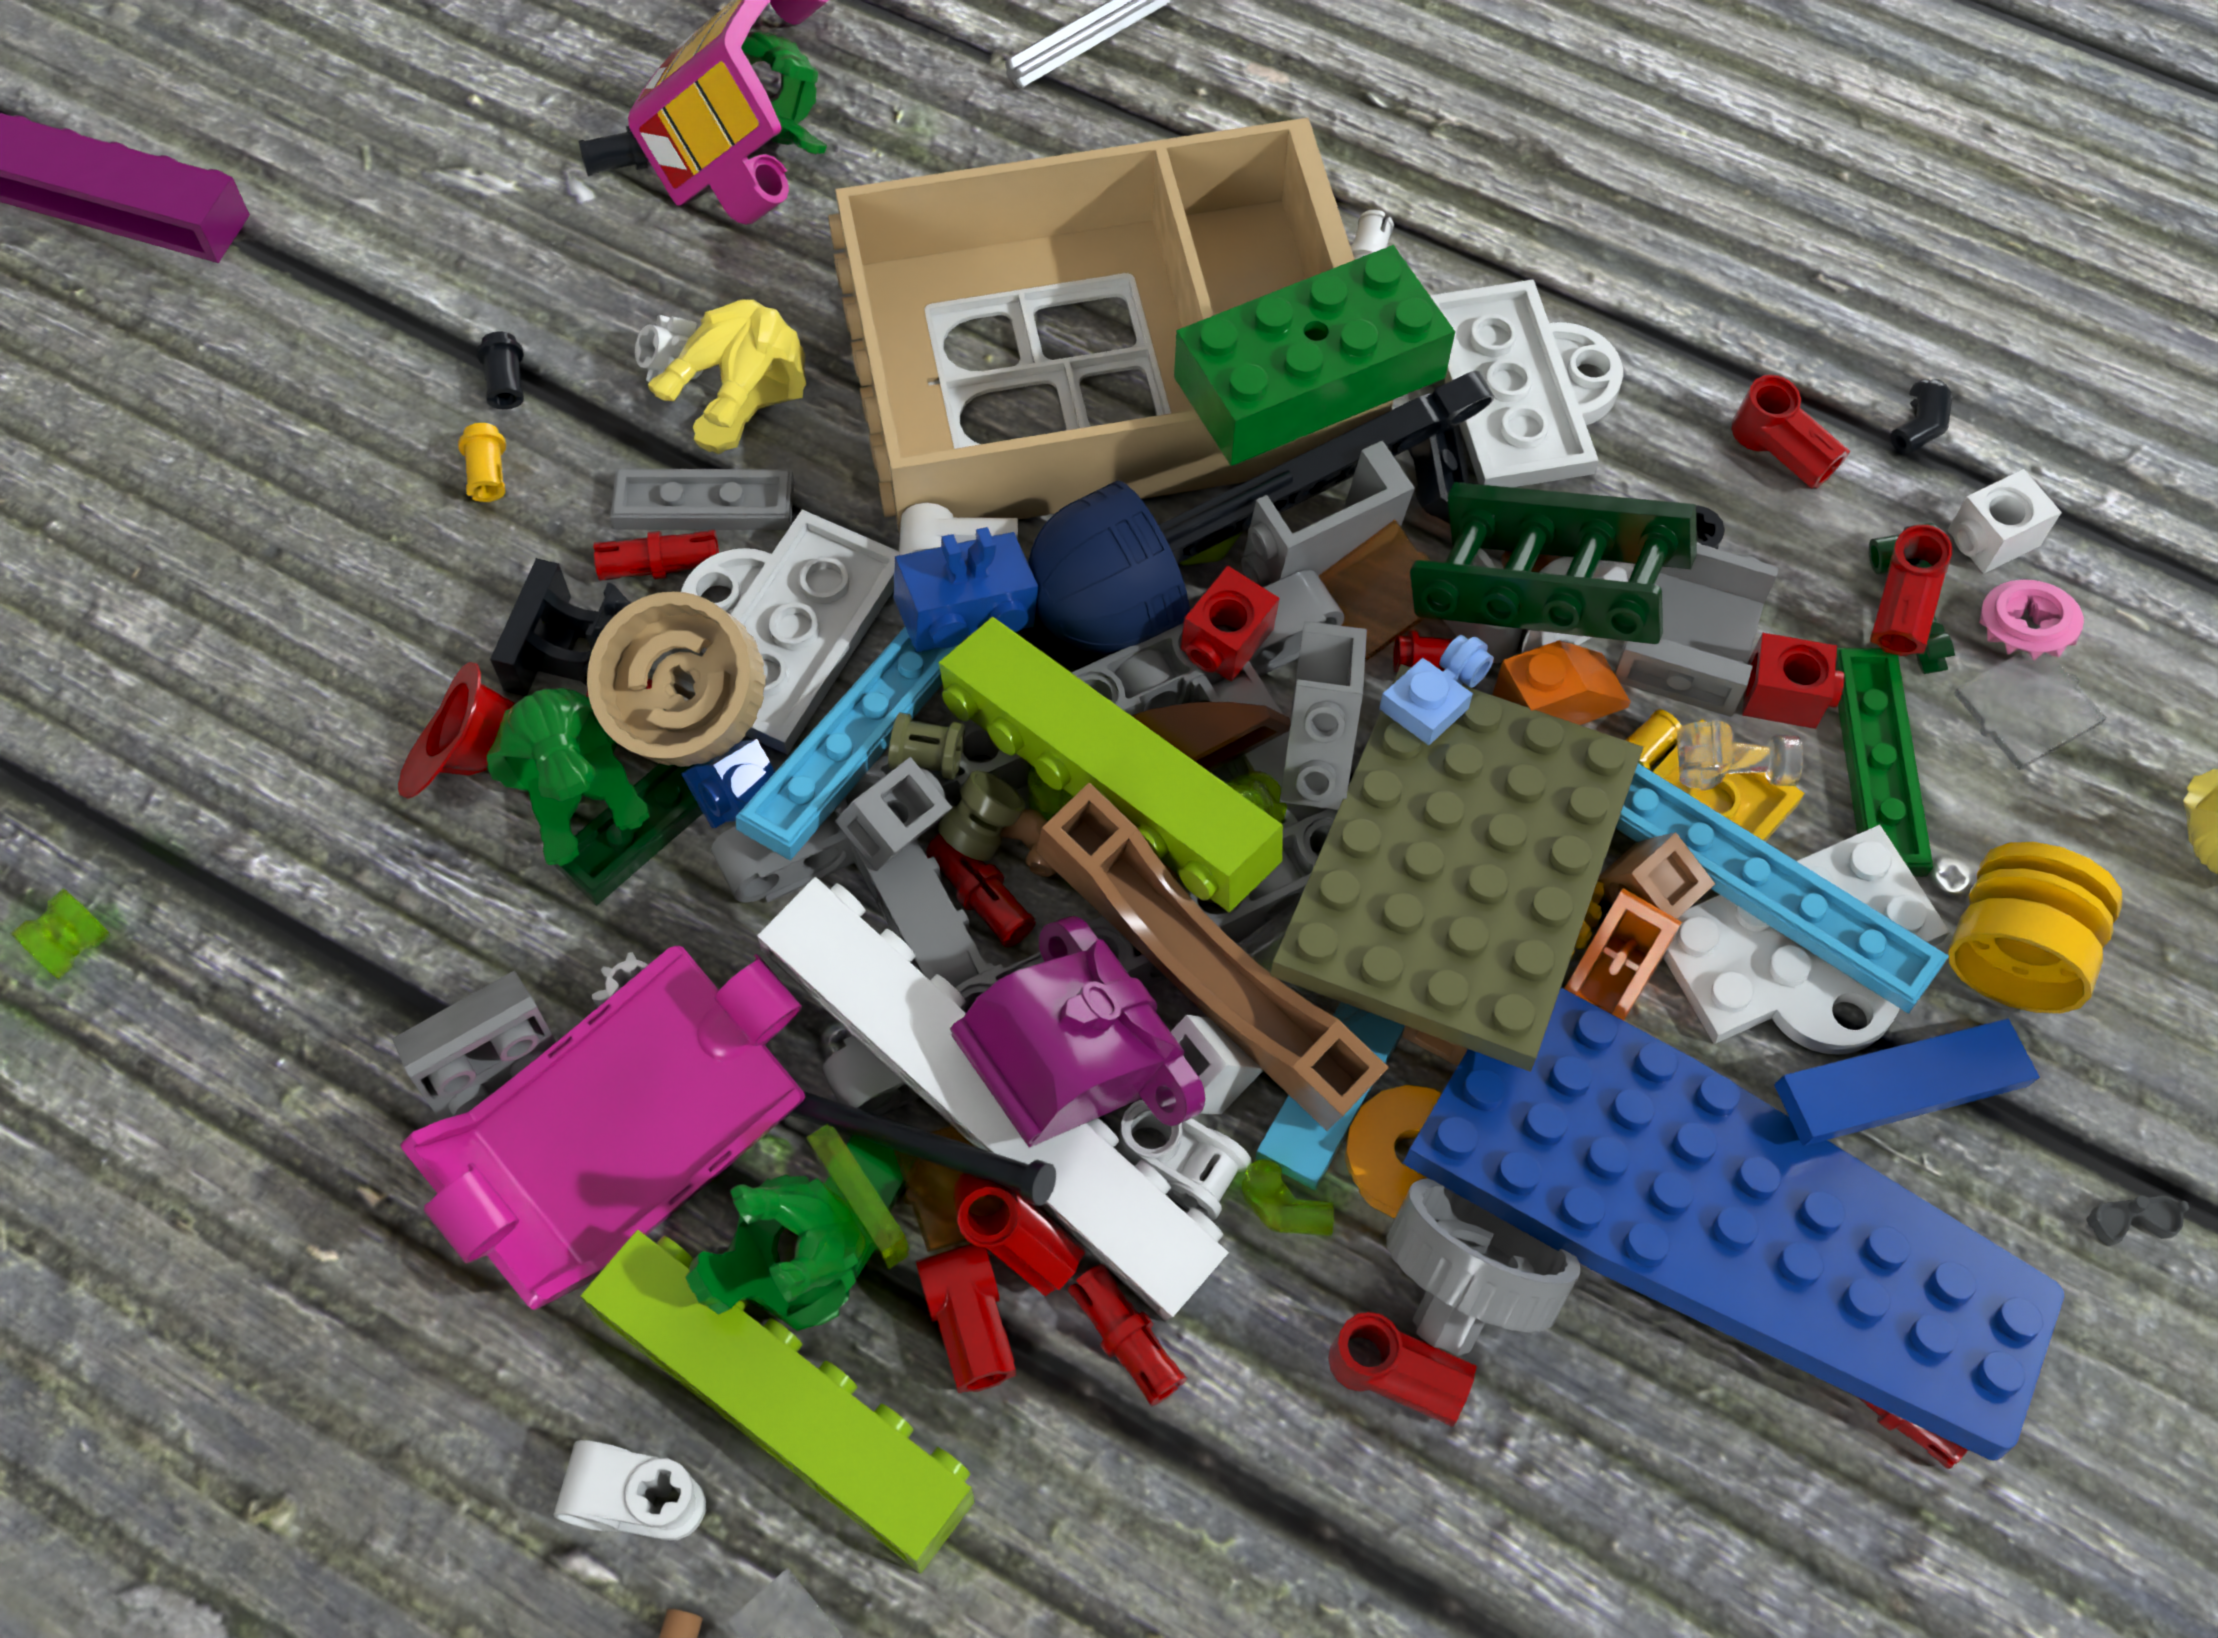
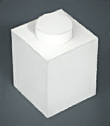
[1171,1015,1263,1115]

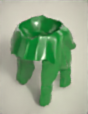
[741,31,827,154]
[487,688,650,867]
[685,1174,866,1331]

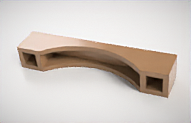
[1036,782,1389,1131]

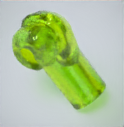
[1241,1159,1334,1236]

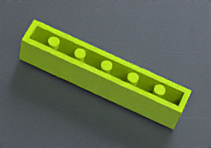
[938,616,1283,913]
[580,1229,975,1574]

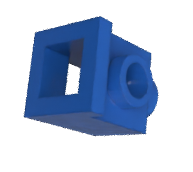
[681,739,775,828]

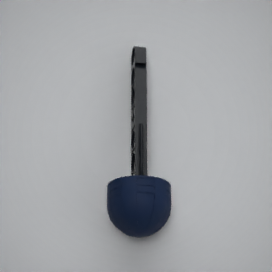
[1028,370,1495,655]

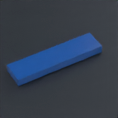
[1774,1018,2040,1146]

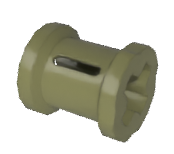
[888,712,965,780]

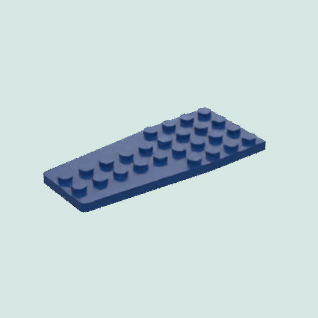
[1403,987,2064,1461]

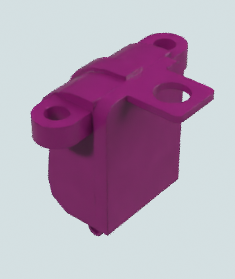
[950,916,1205,1148]

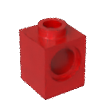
[1180,566,1280,682]
[1742,632,1844,729]

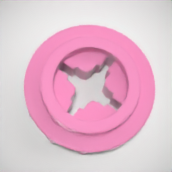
[1979,580,2084,661]

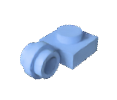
[1379,635,1494,745]

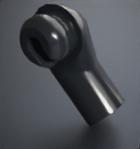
[1891,379,1953,455]

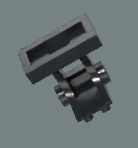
[490,558,632,696]

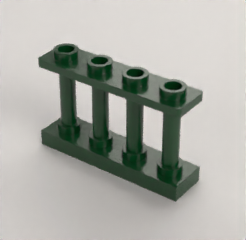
[1410,482,1697,644]

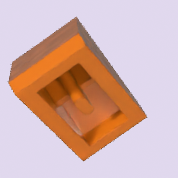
[1564,888,1682,1021]

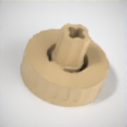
[587,591,766,767]

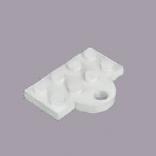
[1430,279,1623,487]
[681,510,899,755]
[1663,825,1950,1055]

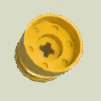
[1948,842,2122,1014]

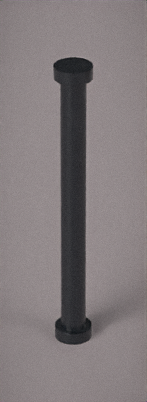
[785,1091,1056,1206]

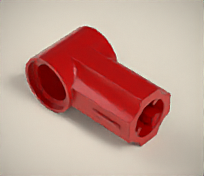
[1731,375,1850,489]
[1870,525,1952,657]
[953,1173,1085,1297]
[915,1244,1016,1393]
[1328,1312,1477,1427]

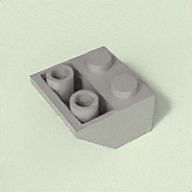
[392,970,556,1120]

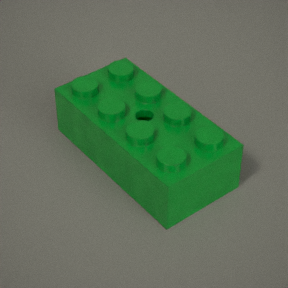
[1174,245,1456,466]

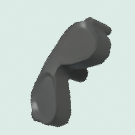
[2086,1195,2189,1246]

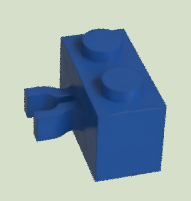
[894,527,1038,653]

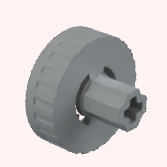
[1386,1178,1580,1356]

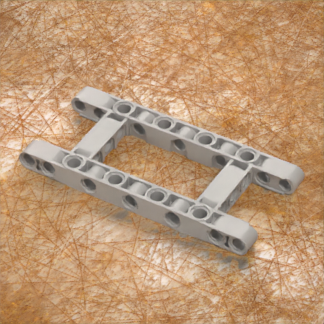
[711,570,1344,1116]

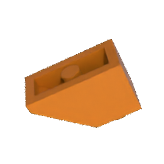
[1492,640,1631,725]

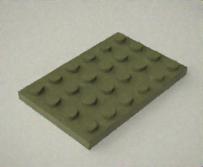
[1270,664,1643,1072]

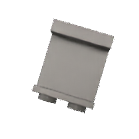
[1241,440,1415,588]
[1615,542,1779,717]
[1280,621,1367,810]

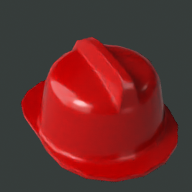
[398,662,515,799]

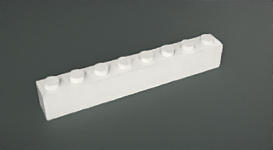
[757,877,1229,1322]

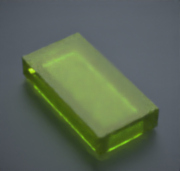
[806,1124,910,1269]

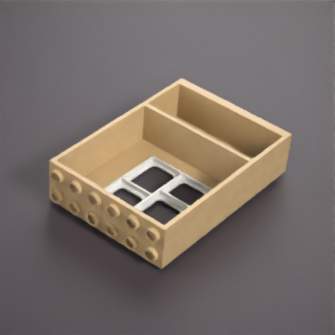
[828,118,1394,536]

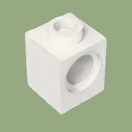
[1947,469,2062,574]

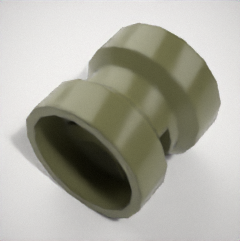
[937,770,1026,861]

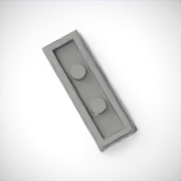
[610,469,794,530]

